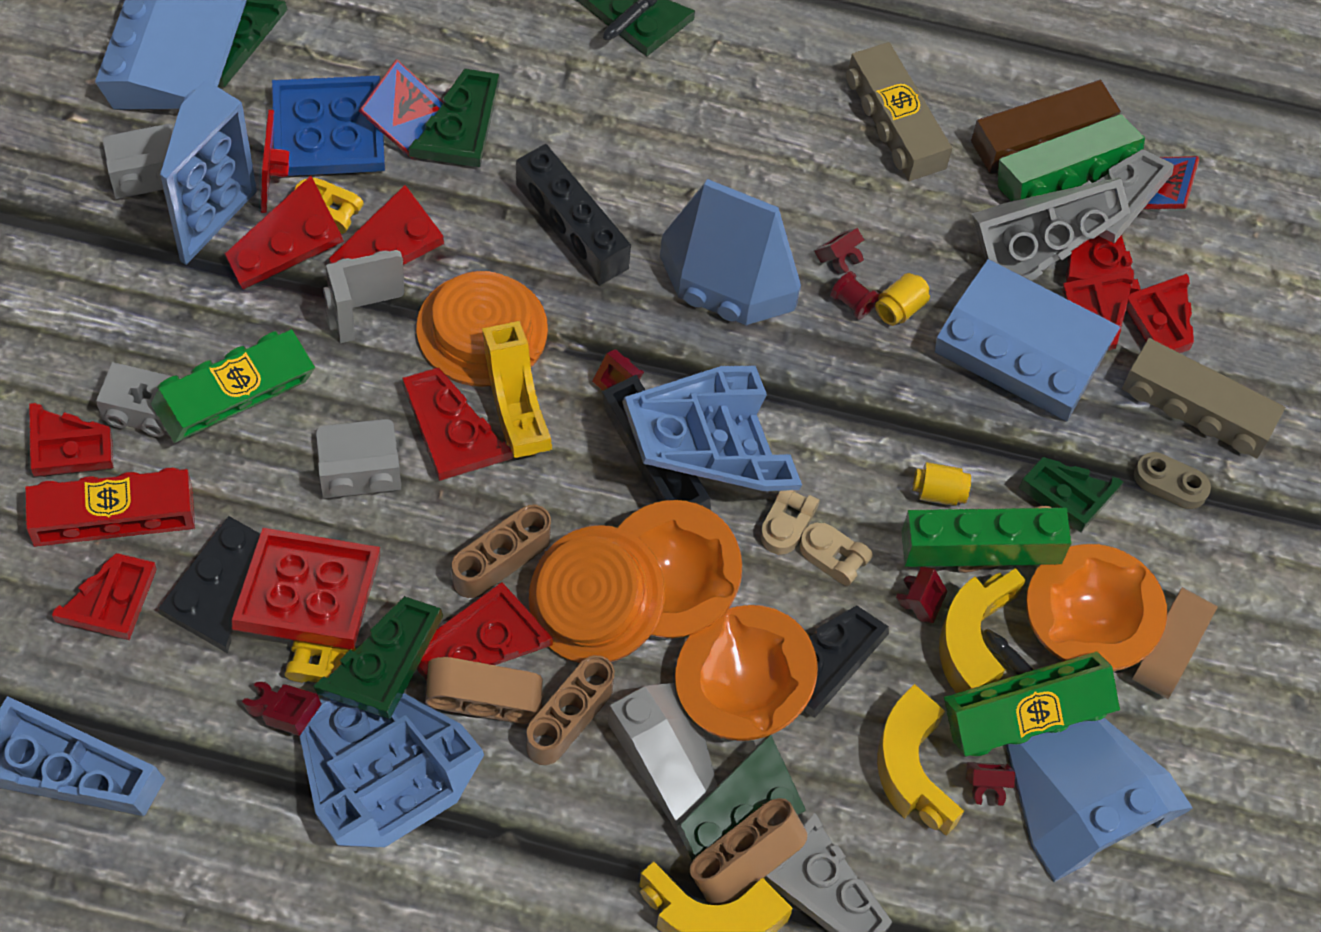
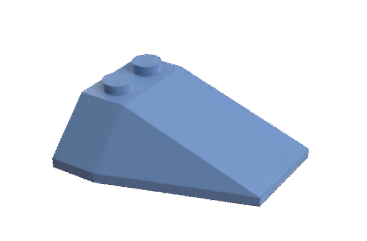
[660,179,801,325]
[623,366,802,491]
[300,693,484,848]
[1006,718,1193,882]

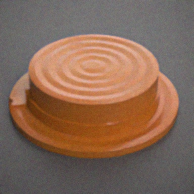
[416,271,548,387]
[618,500,742,638]
[529,525,665,663]
[1026,544,1167,671]
[675,605,818,741]

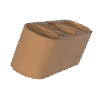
[452,505,551,598]
[1132,587,1218,699]
[526,655,615,765]
[425,657,543,724]
[690,798,807,905]

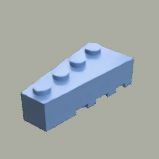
[0,696,166,816]

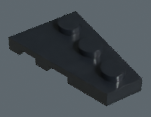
[158,516,261,654]
[804,605,889,718]

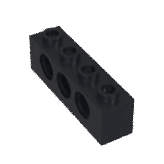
[516,144,631,286]

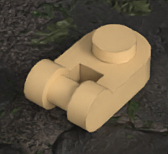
[760,490,820,555]
[800,522,873,586]

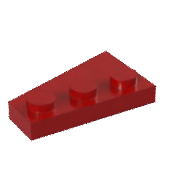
[225,176,344,289]
[329,185,444,265]
[417,582,553,681]

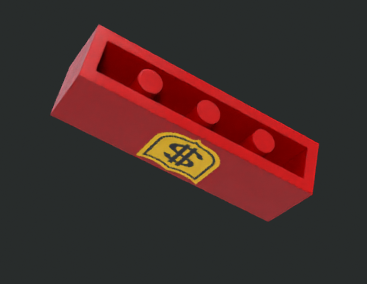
[25,468,195,547]

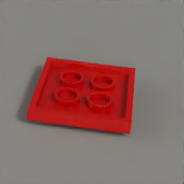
[232,528,380,650]

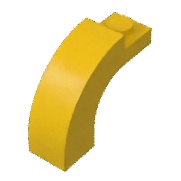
[482,321,552,458]
[939,568,1025,693]
[877,684,964,836]
[639,862,793,932]

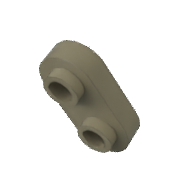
[1134,452,1211,509]

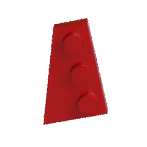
[1066,235,1141,294]
[402,367,513,481]

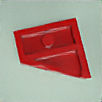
[1062,269,1135,350]
[1126,273,1194,353]
[29,403,114,477]
[52,553,157,640]

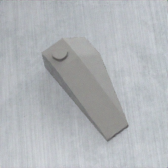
[972,177,1130,281]
[608,683,717,841]

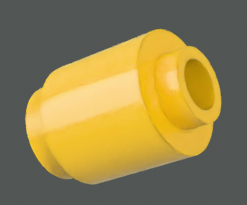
[875,273,930,326]
[912,462,971,506]

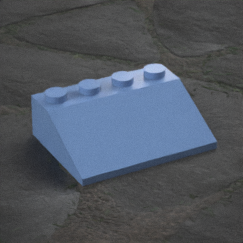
[95,0,247,110]
[160,80,257,265]
[935,259,1120,422]

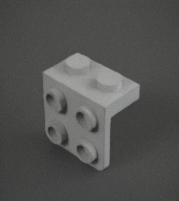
[103,124,174,199]
[323,250,404,343]
[316,419,402,498]

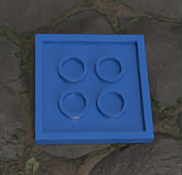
[272,76,385,176]

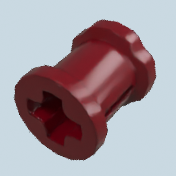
[830,271,880,320]

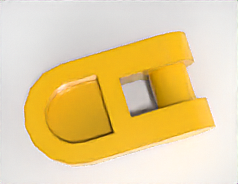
[294,178,364,234]
[285,640,356,683]

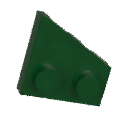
[1018,457,1124,533]

